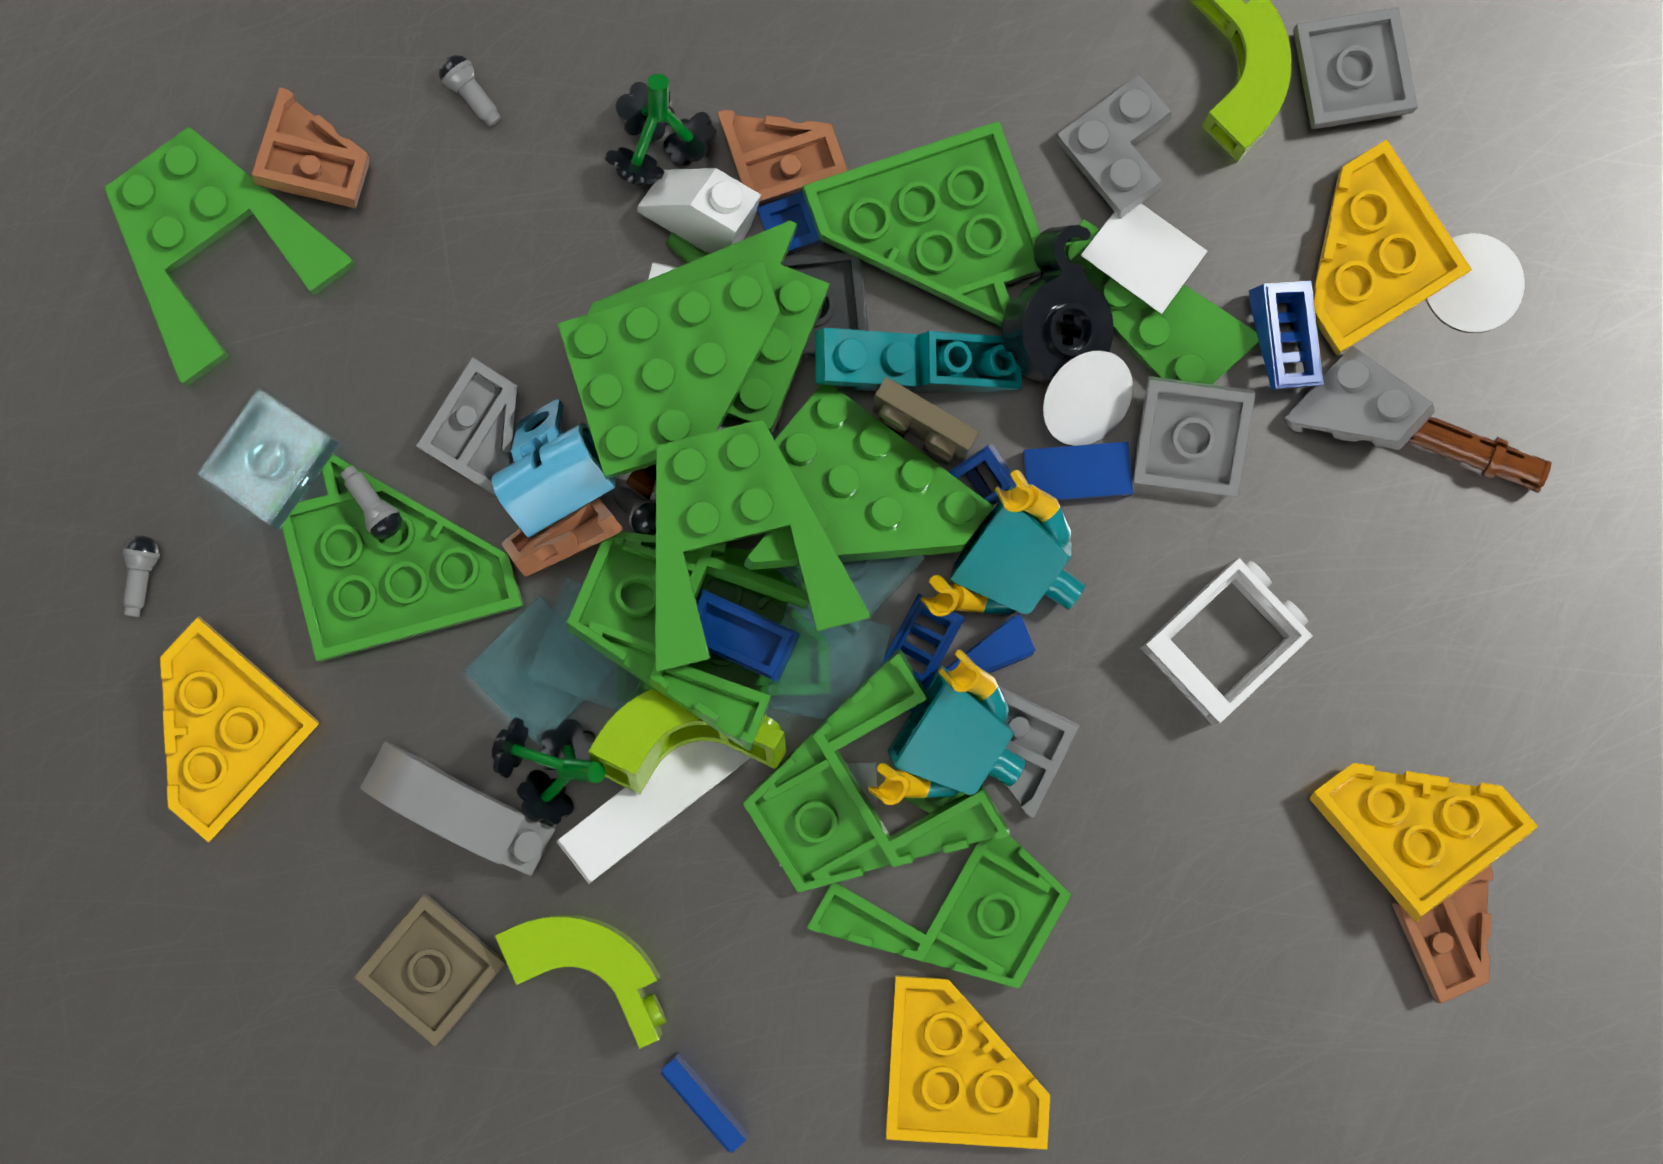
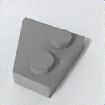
[1285,345,1435,450]
[999,686,1079,818]

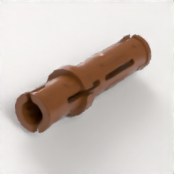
[1408,417,1552,493]

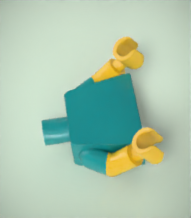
[920,470,1086,617]
[868,649,1025,805]

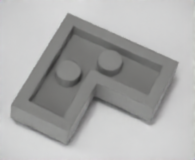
[1057,73,1172,218]

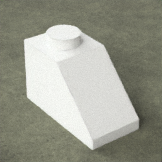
[636,168,761,254]

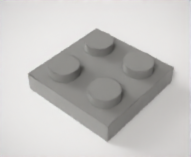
[1293,7,1418,130]
[1132,376,1256,497]

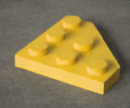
[1313,139,1472,356]
[160,616,319,843]
[1309,763,1538,923]
[885,975,1050,1150]

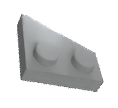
[416,357,517,497]

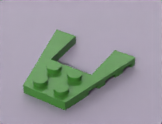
[104,127,356,387]
[655,419,870,672]
[567,532,809,751]
[743,649,1010,893]
[807,768,1072,989]

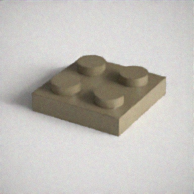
[873,377,979,465]
[354,894,507,1047]

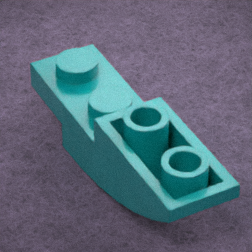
[815,328,1022,393]

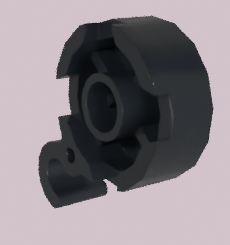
[1002,225,1114,383]

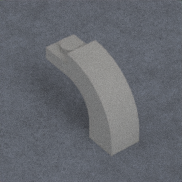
[360,741,556,876]

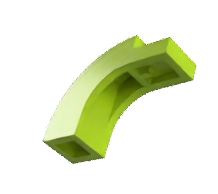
[1190,0,1292,162]
[588,688,786,794]
[495,914,667,1049]

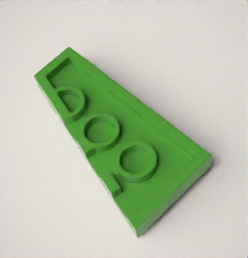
[1064,219,1259,385]

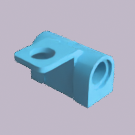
[492,399,616,538]

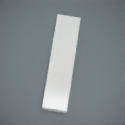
[557,741,751,884]

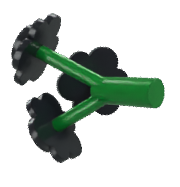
[605,74,717,185]
[492,717,605,827]

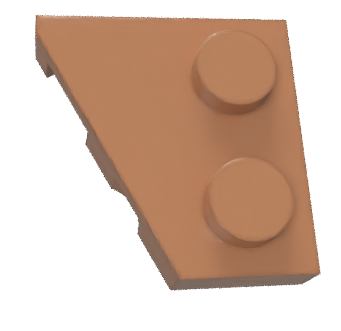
[251,87,370,209]
[718,110,848,208]
[501,497,623,577]
[1392,866,1493,1004]

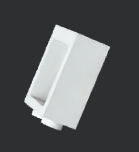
[1140,558,1313,725]

